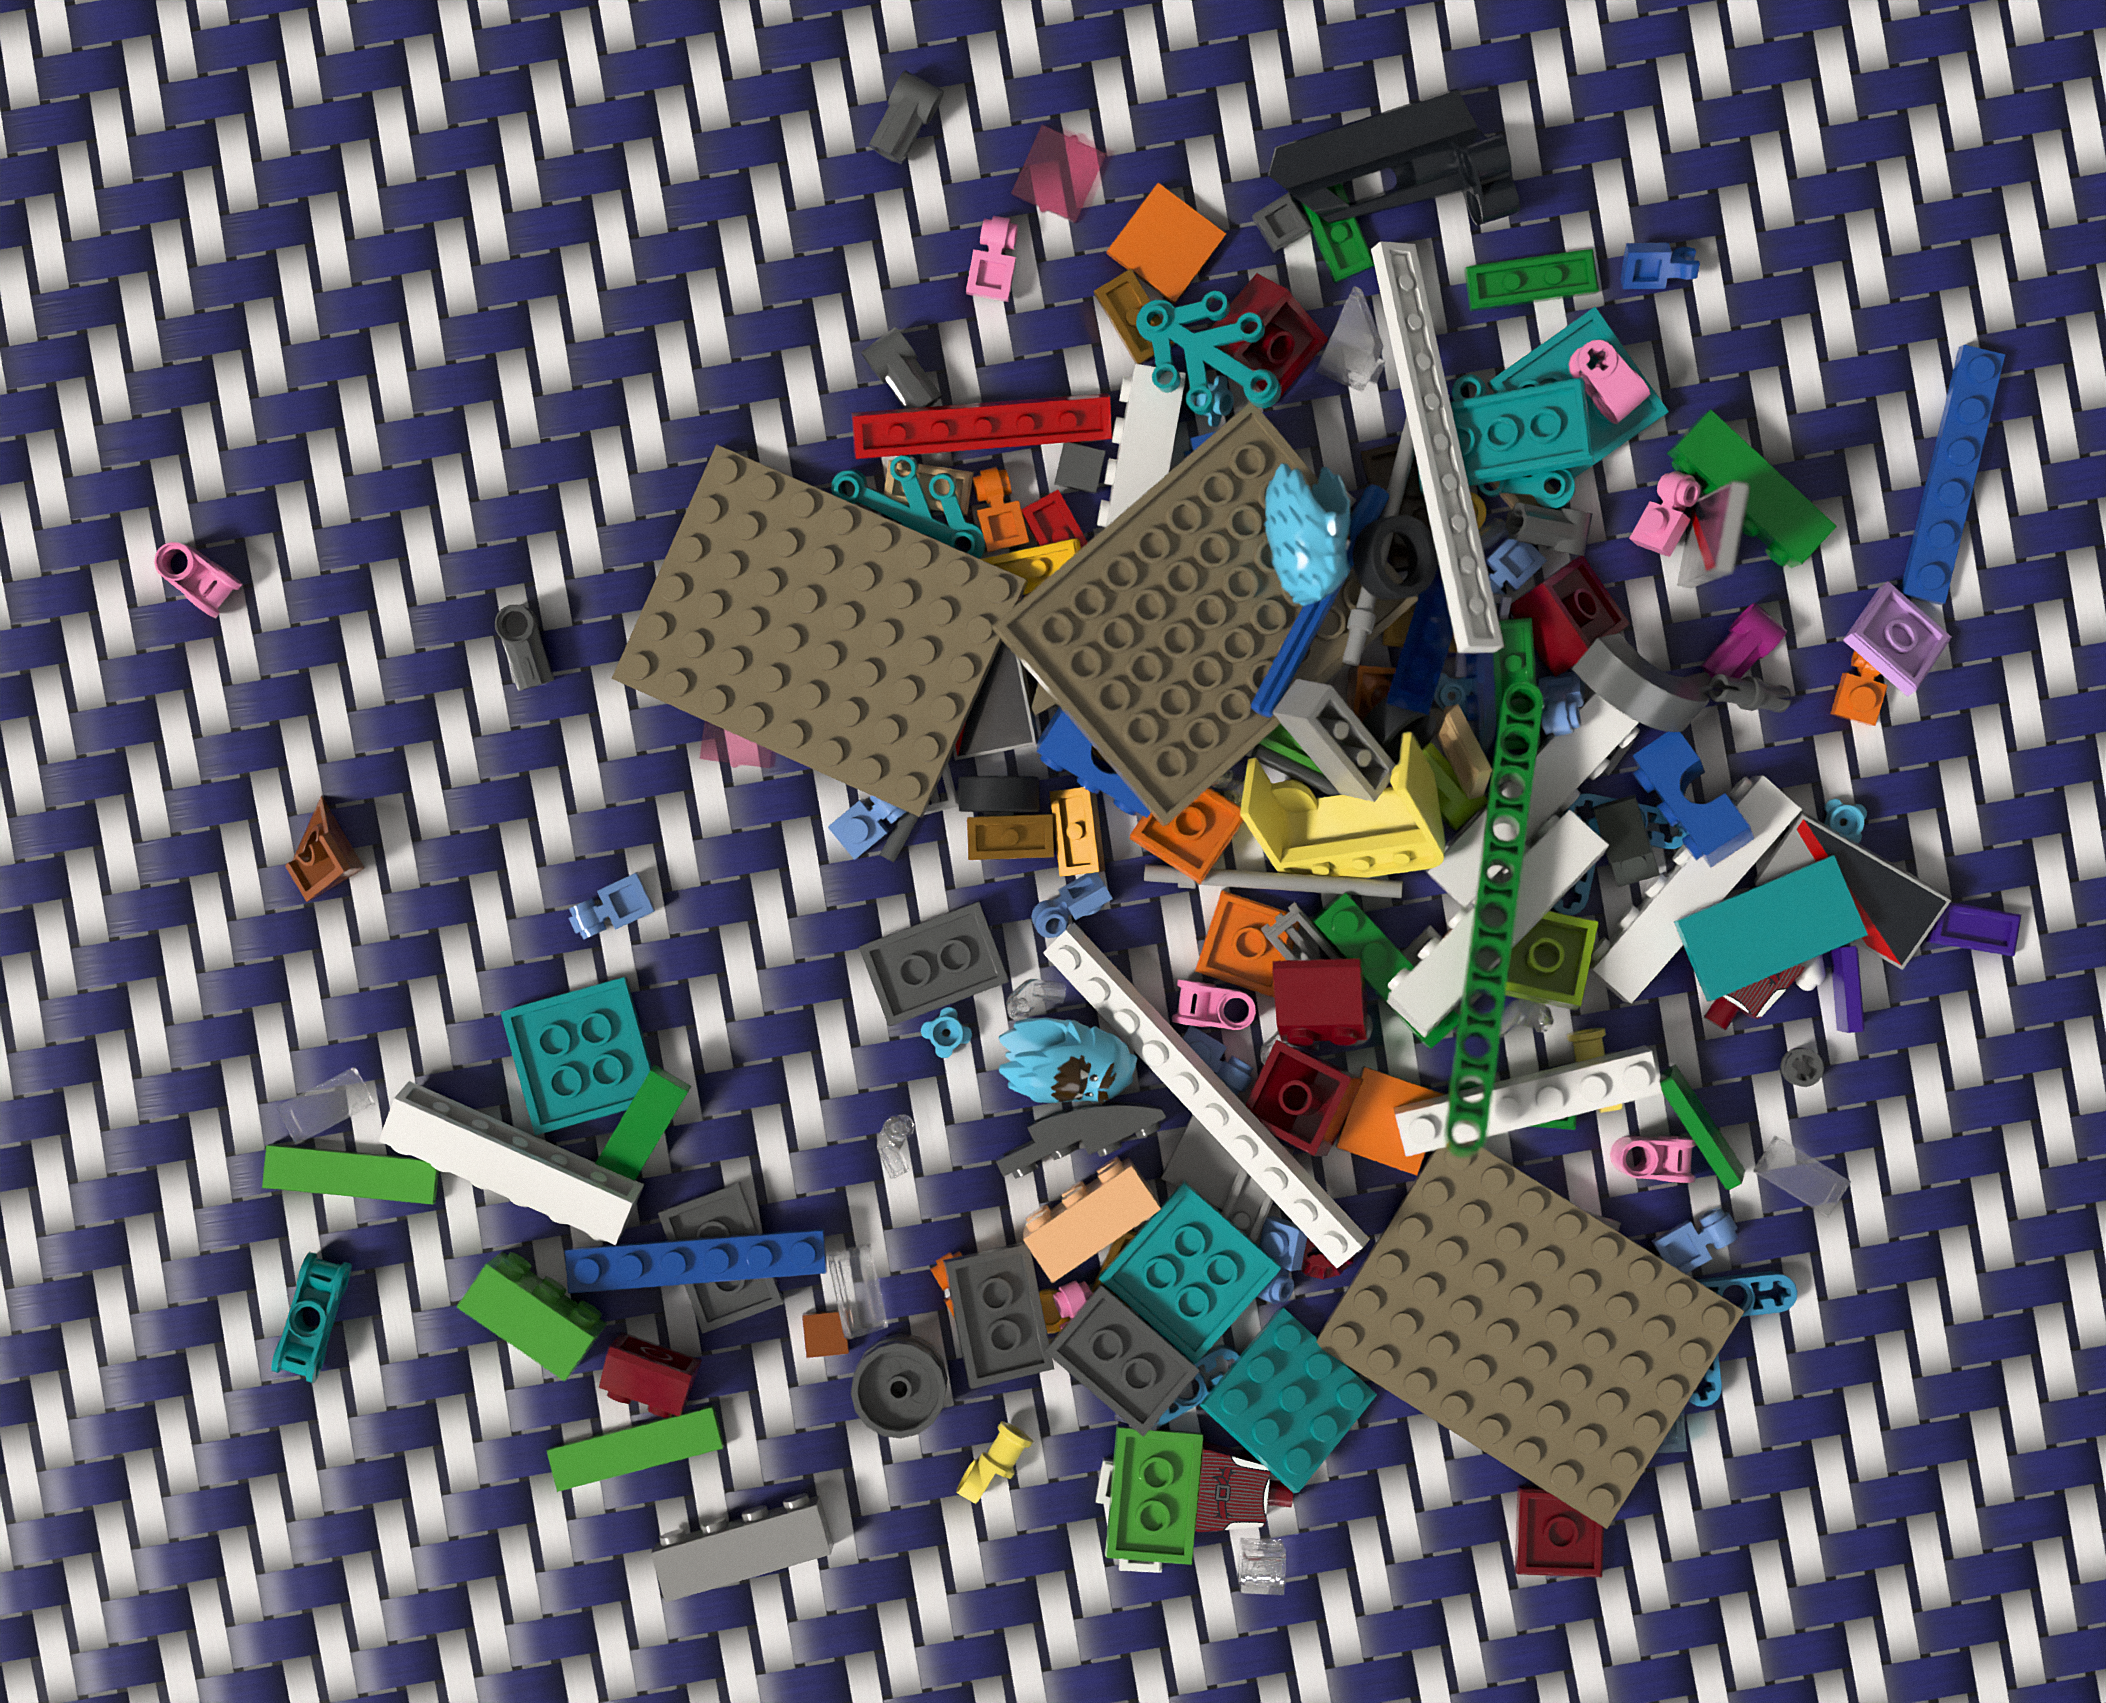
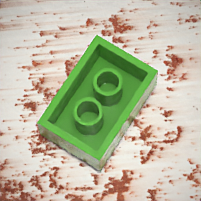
[457,1252,607,1381]

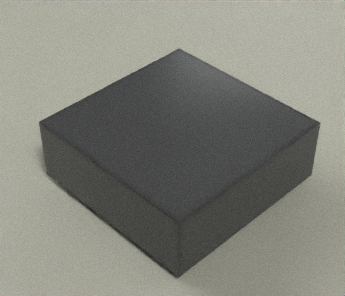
[1252,193,1312,254]
[1054,442,1106,494]

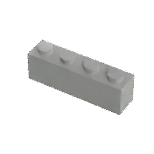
[651,1493,834,1603]

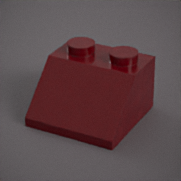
[1209,273,1329,397]
[1510,555,1630,677]
[1273,959,1368,1046]
[1245,1040,1364,1156]
[598,1332,702,1418]

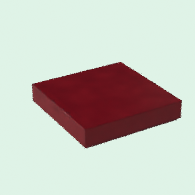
[1515,1486,1604,1577]

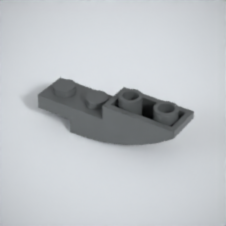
[996,1102,1166,1179]

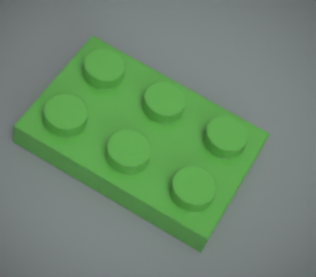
[1105,1426,1203,1565]

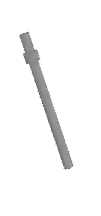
[1342,417,1415,666]
[1144,864,1403,898]

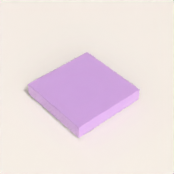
[1843,581,1952,697]

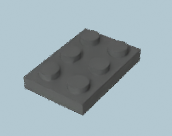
[859,902,1009,1027]
[658,1182,784,1334]
[943,1242,1054,1389]
[1045,1284,1200,1437]

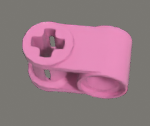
[1569,340,1650,424]
[154,542,243,619]
[1172,979,1256,1030]
[1610,1136,1697,1183]

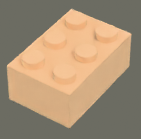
[1023,1156,1161,1283]

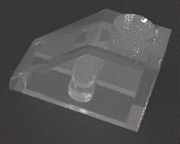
[1315,286,1386,392]

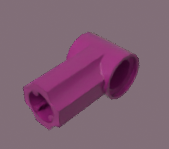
[1700,602,1787,679]

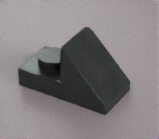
[1593,794,1660,887]

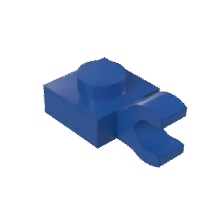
[1620,243,1700,289]

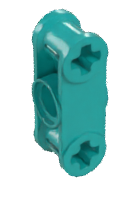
[271,1251,352,1383]

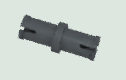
[1709,674,1791,713]

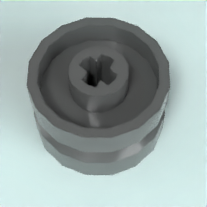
[851,1333,948,1439]

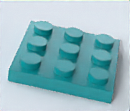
[1488,307,1669,487]
[500,976,652,1135]
[1099,1180,1282,1364]
[1199,1308,1377,1493]

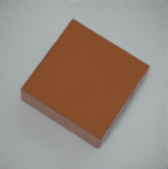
[802,1309,850,1358]

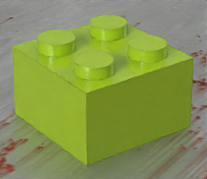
[1497,911,1598,1010]

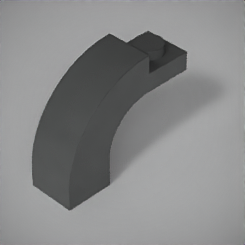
[1572,633,1714,732]

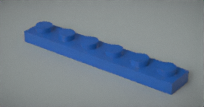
[1900,345,2005,605]
[565,1228,827,1293]

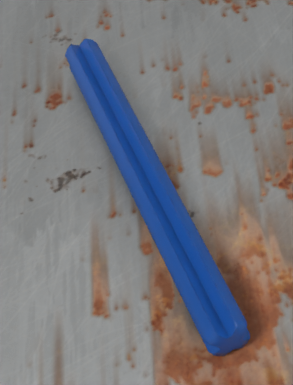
[1251,484,1389,718]

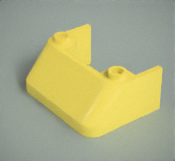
[1240,732,1445,878]

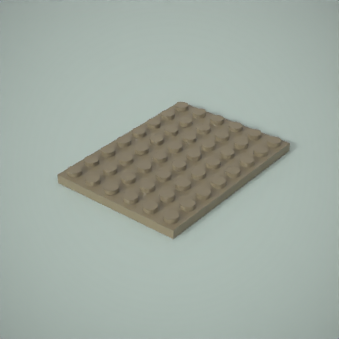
[992,402,1419,826]
[611,444,1028,818]
[1316,1141,1745,1529]

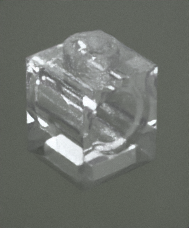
[1237,1538,1286,1595]

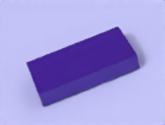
[1926,903,2022,957]
[1830,945,1865,1033]

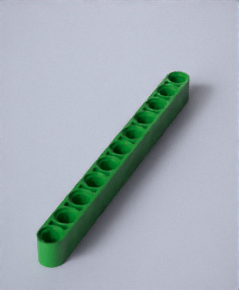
[1444,681,1543,1158]

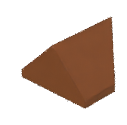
[1347,665,1420,723]
[285,795,365,902]

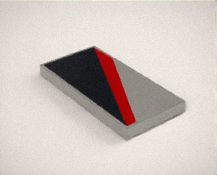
[1677,481,1749,588]
[953,640,1039,760]
[1754,811,1951,970]

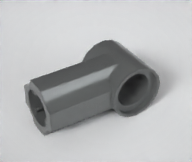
[869,70,944,165]
[861,327,942,409]
[1505,503,1593,556]
[495,604,555,691]

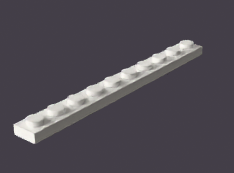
[1371,241,1504,653]
[1043,923,1370,1268]

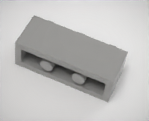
[1272,679,1396,802]

